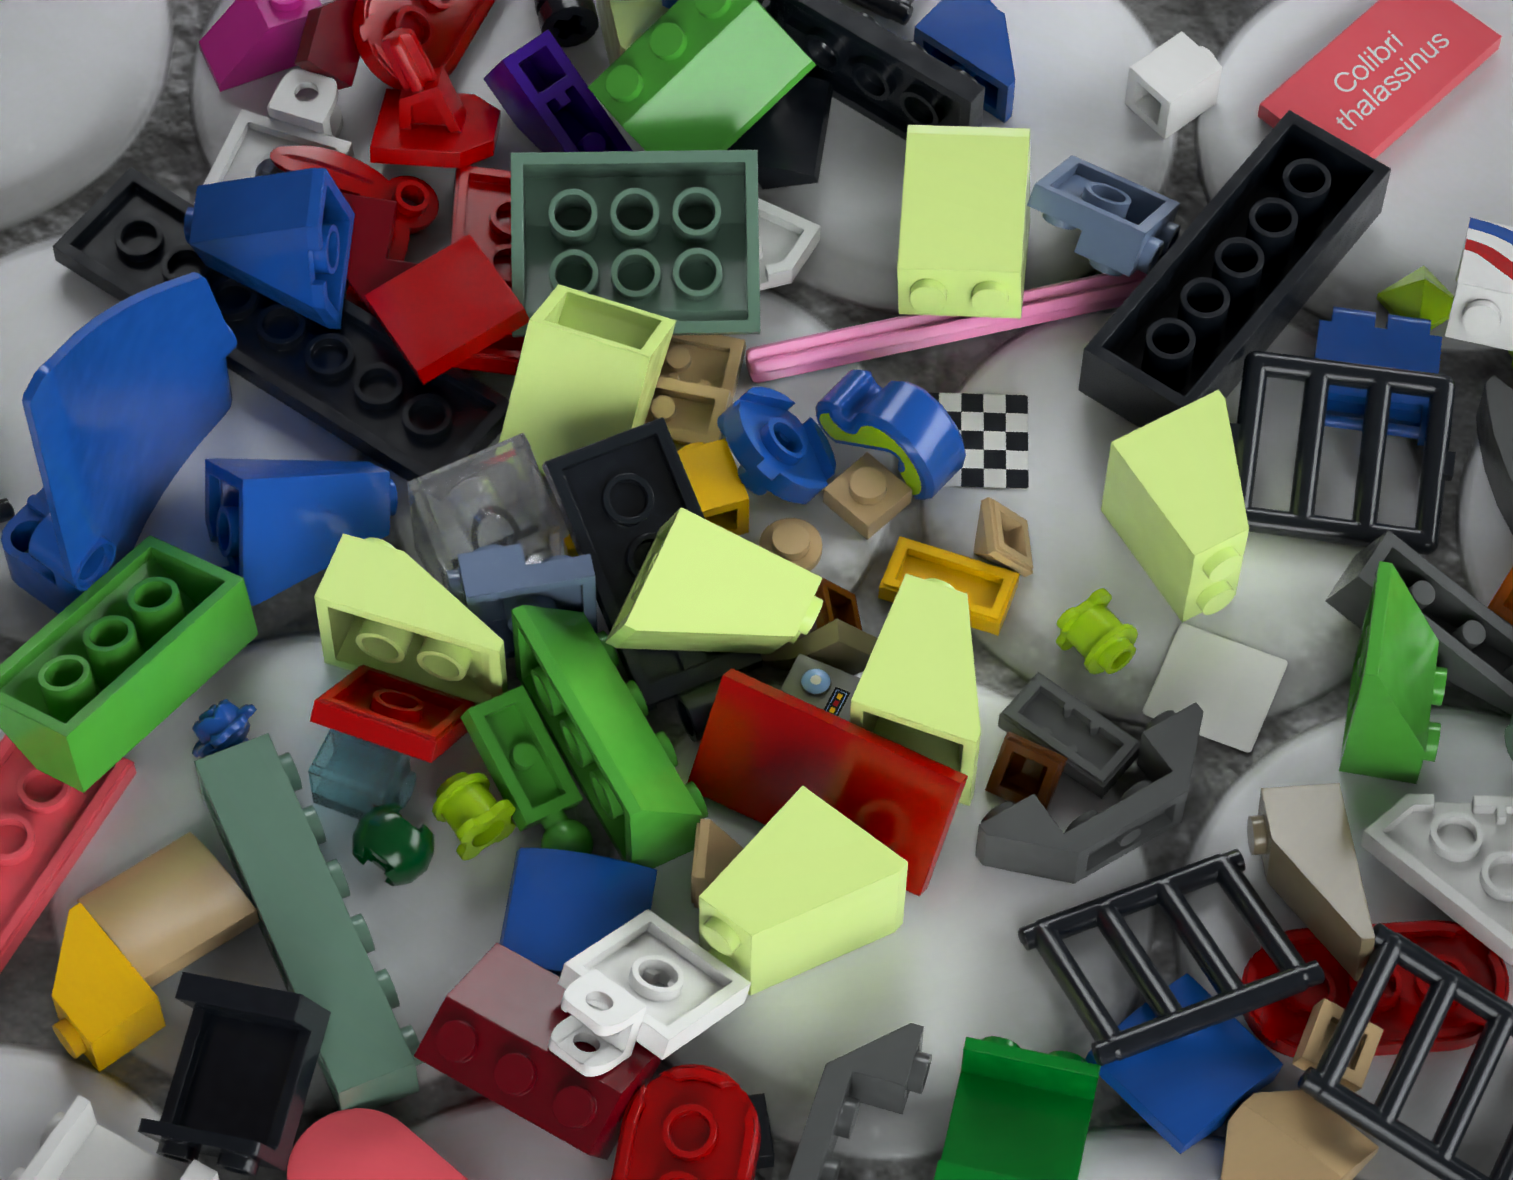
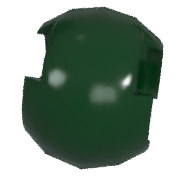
[352,803,434,887]

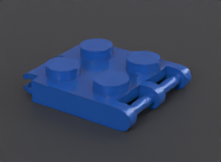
[1314,306,1442,446]

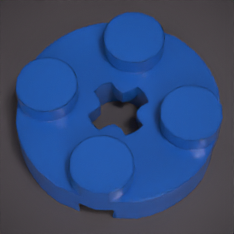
[717,387,836,504]

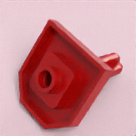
[370,27,501,169]

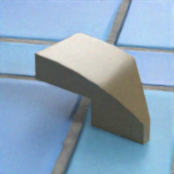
[760,619,878,675]

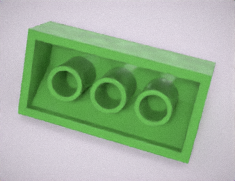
[0,535,259,793]
[511,605,708,869]

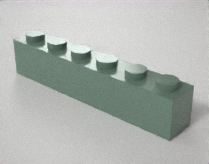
[194,733,424,1111]

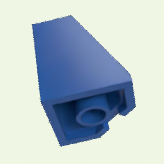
[184,168,355,329]
[205,458,398,606]

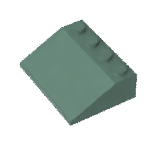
[510,150,761,338]

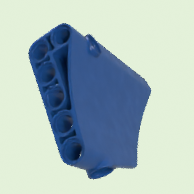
[1,272,237,614]

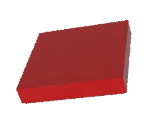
[364,234,529,385]
[310,664,476,763]

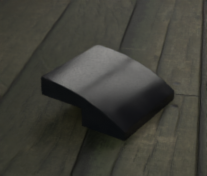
[727,76,833,189]

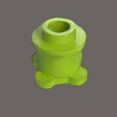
[1056,588,1138,675]
[432,772,516,861]

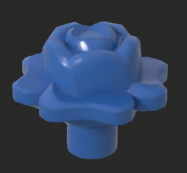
[192,699,257,758]

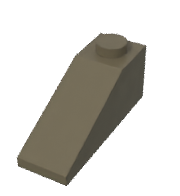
[1247,783,1375,981]

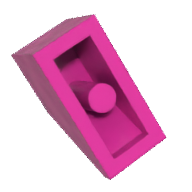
[199,0,322,92]

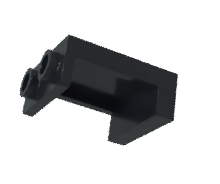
[137,972,331,1177]

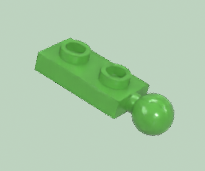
[460,685,593,854]

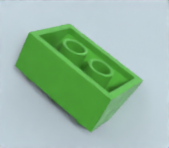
[588,0,816,151]

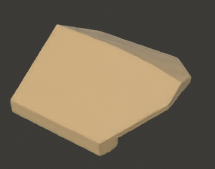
[1220,1090,1379,1180]

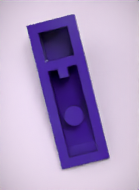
[483,29,633,152]

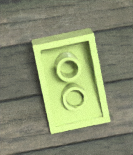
[314,533,508,705]

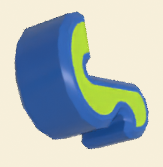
[815,369,966,500]

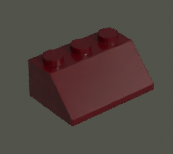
[414,943,661,1160]

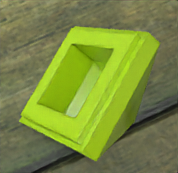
[1376,265,1454,330]

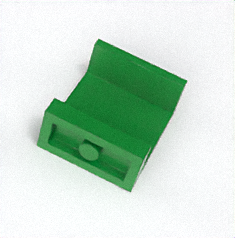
[934,1036,1101,1180]

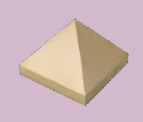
[973,497,1033,577]

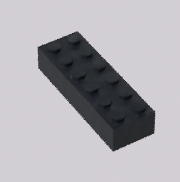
[1078,110,1391,428]

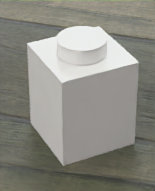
[1125,31,1222,140]

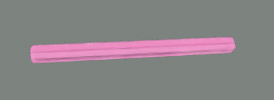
[746,270,1147,383]

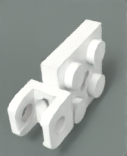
[194,68,354,204]
[548,909,751,1077]

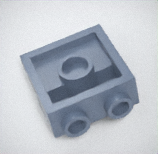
[1027,155,1181,277]
[446,543,598,659]

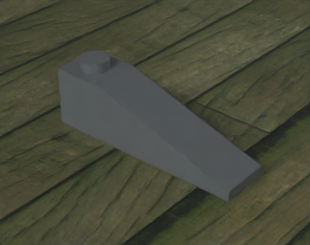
[1325,530,1513,716]

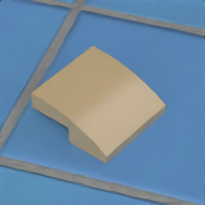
[644,335,746,446]
[77,832,259,988]

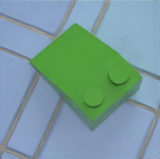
[1339,561,1447,784]

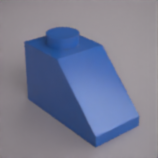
[913,0,1016,123]

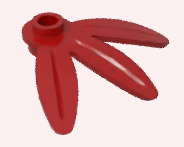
[270,146,439,313]

